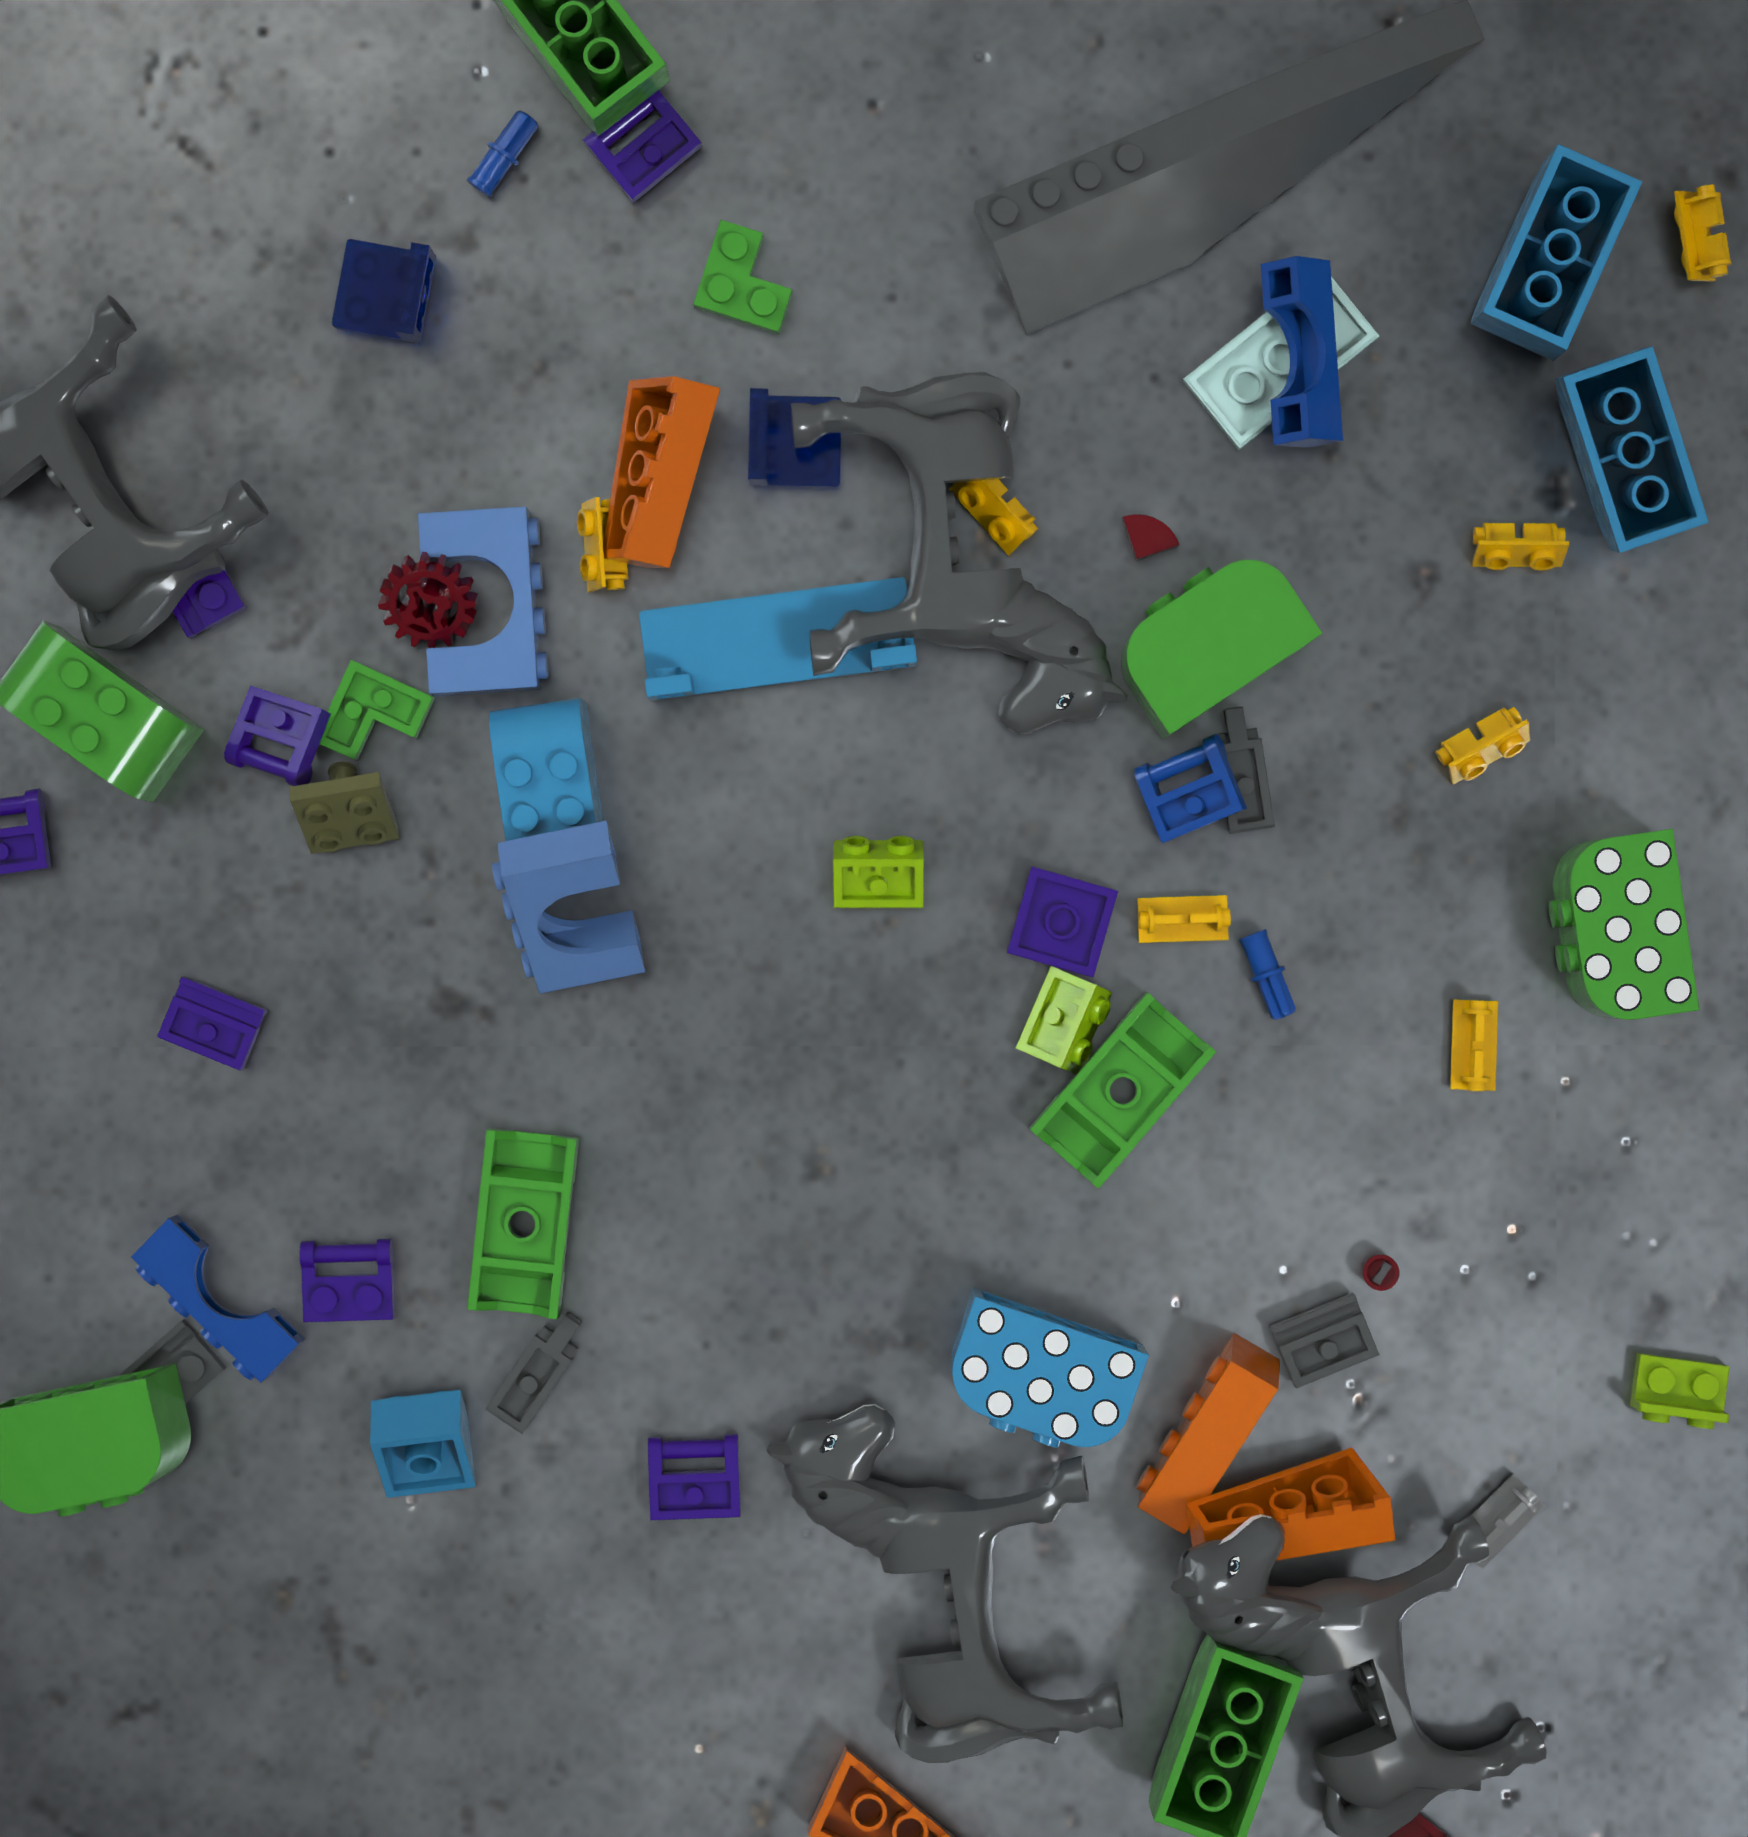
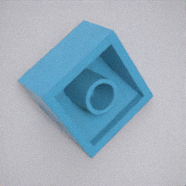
[370,1390,476,1498]

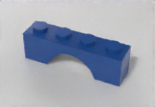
[1261,256,1343,448]
[131,1215,306,1383]

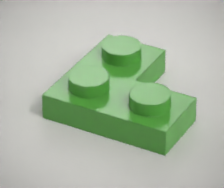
[693,219,793,335]
[320,660,435,761]

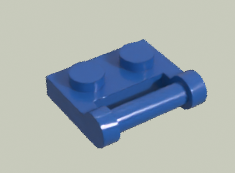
[1134,734,1247,843]

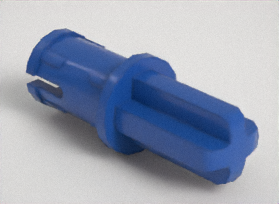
[467,111,538,197]
[1239,929,1296,1020]

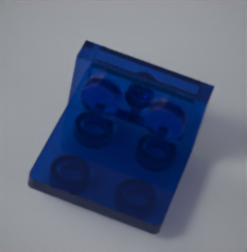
[332,239,436,344]
[748,388,841,488]

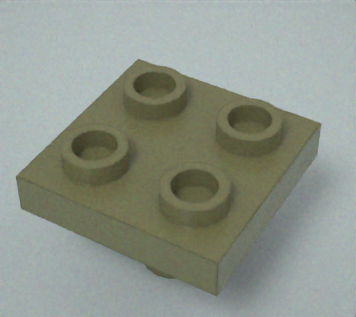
[289,761,399,854]

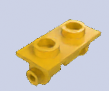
[1674,184,1732,282]
[949,479,1039,556]
[577,497,629,593]
[1472,522,1570,571]
[1435,707,1530,785]
[1137,895,1231,943]
[1450,999,1498,1091]

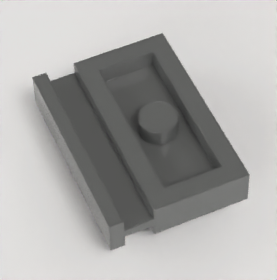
[1270,1292,1380,1389]
[120,1319,227,1404]

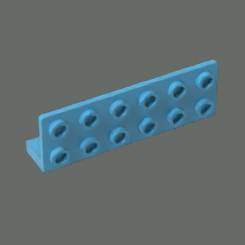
[639,577,917,701]

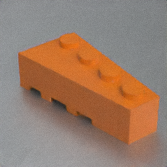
[603,376,720,568]
[1136,1333,1280,1535]
[1186,1447,1396,1561]
[807,1745,955,1837]

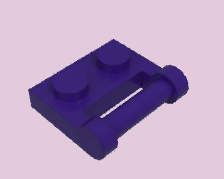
[582,90,702,203]
[224,685,331,786]
[0,788,52,875]
[300,1239,395,1322]
[648,1434,741,1520]

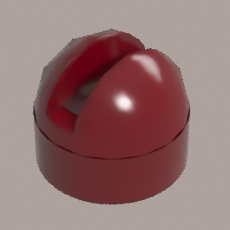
[1363,1255,1400,1291]

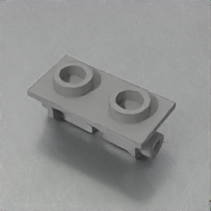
[1471,1474,1545,1569]

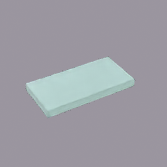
[1182,277,1379,451]

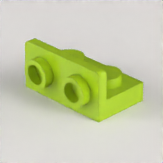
[833,836,924,908]
[1016,966,1112,1074]
[1630,1352,1730,1429]

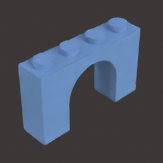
[418,506,549,697]
[492,821,645,994]

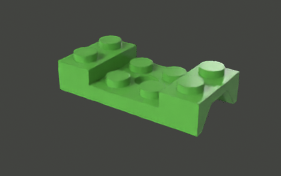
[1029,992,1216,1189]
[467,1128,580,1319]

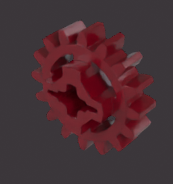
[378,552,478,648]

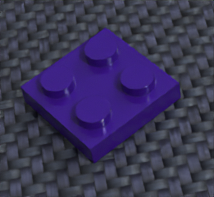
[1007,866,1118,978]

